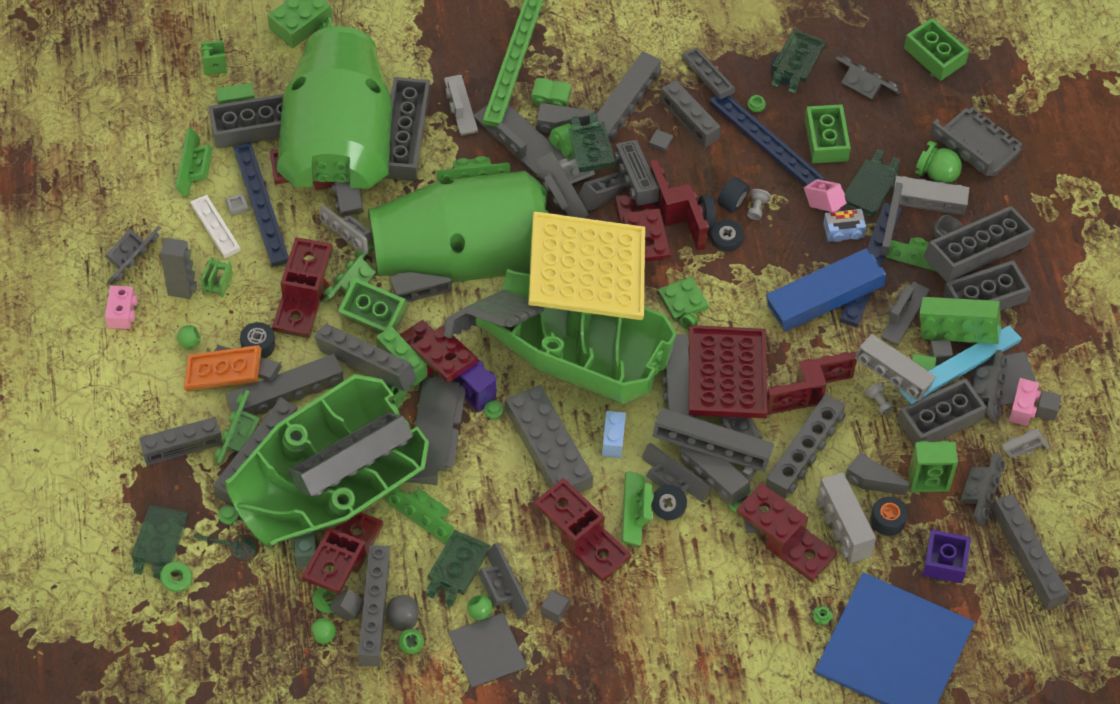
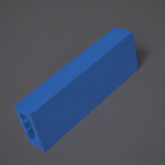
[766,249,886,332]

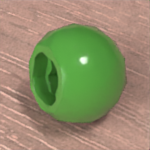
[177,325,201,349]
[467,595,492,620]
[311,618,336,644]
[398,629,424,655]

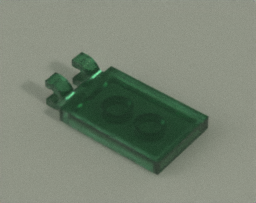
[772,29,826,93]
[568,113,616,173]
[844,149,901,217]
[131,505,189,579]
[427,530,491,607]

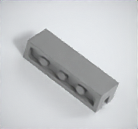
[892,176,969,216]
[855,334,936,402]

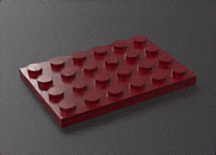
[689,325,768,419]

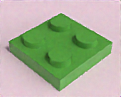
[658,276,709,322]

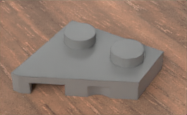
[1002,429,1051,458]

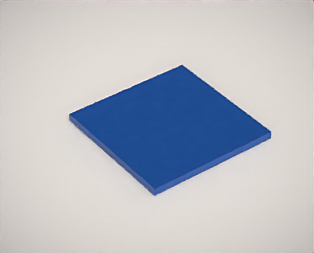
[814,572,975,704]

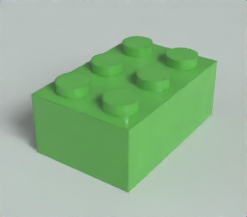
[268,0,332,48]
[904,18,969,81]
[805,104,851,164]
[338,277,409,333]
[908,441,958,492]

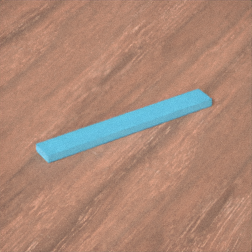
[899,326,1022,404]

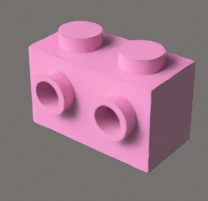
[804,179,846,212]
[105,286,138,329]
[1009,378,1041,426]

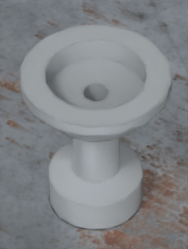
[747,189,771,220]
[864,382,894,415]

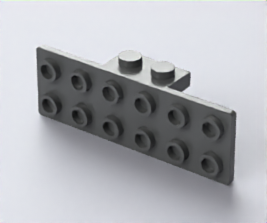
[474,104,569,182]

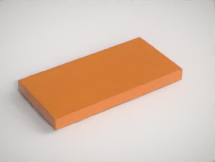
[184,345,261,391]

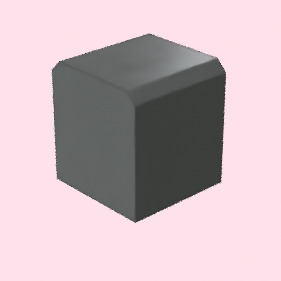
[928,340,953,365]
[1036,391,1061,421]
[329,589,364,620]
[541,590,570,624]

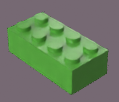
[920,297,1001,344]

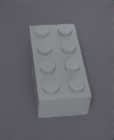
[816,472,876,564]

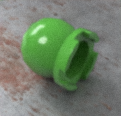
[915,141,962,184]

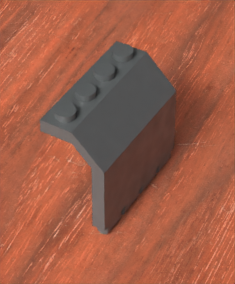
[930,107,1023,176]
[444,290,545,338]

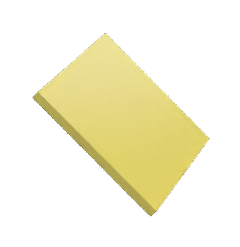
[528,212,645,320]

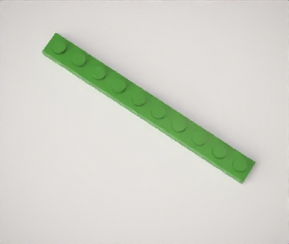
[483,0,544,127]

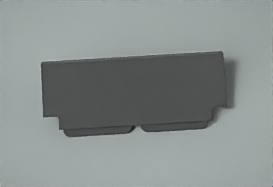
[406,376,466,485]

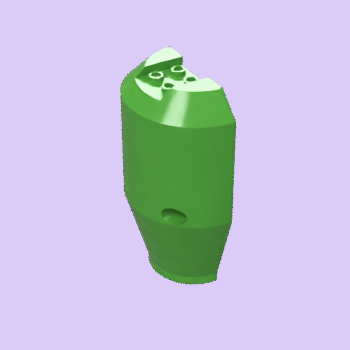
[277,26,392,189]
[368,170,548,283]
[476,269,677,405]
[225,374,429,547]

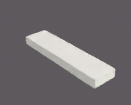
[190,194,241,259]

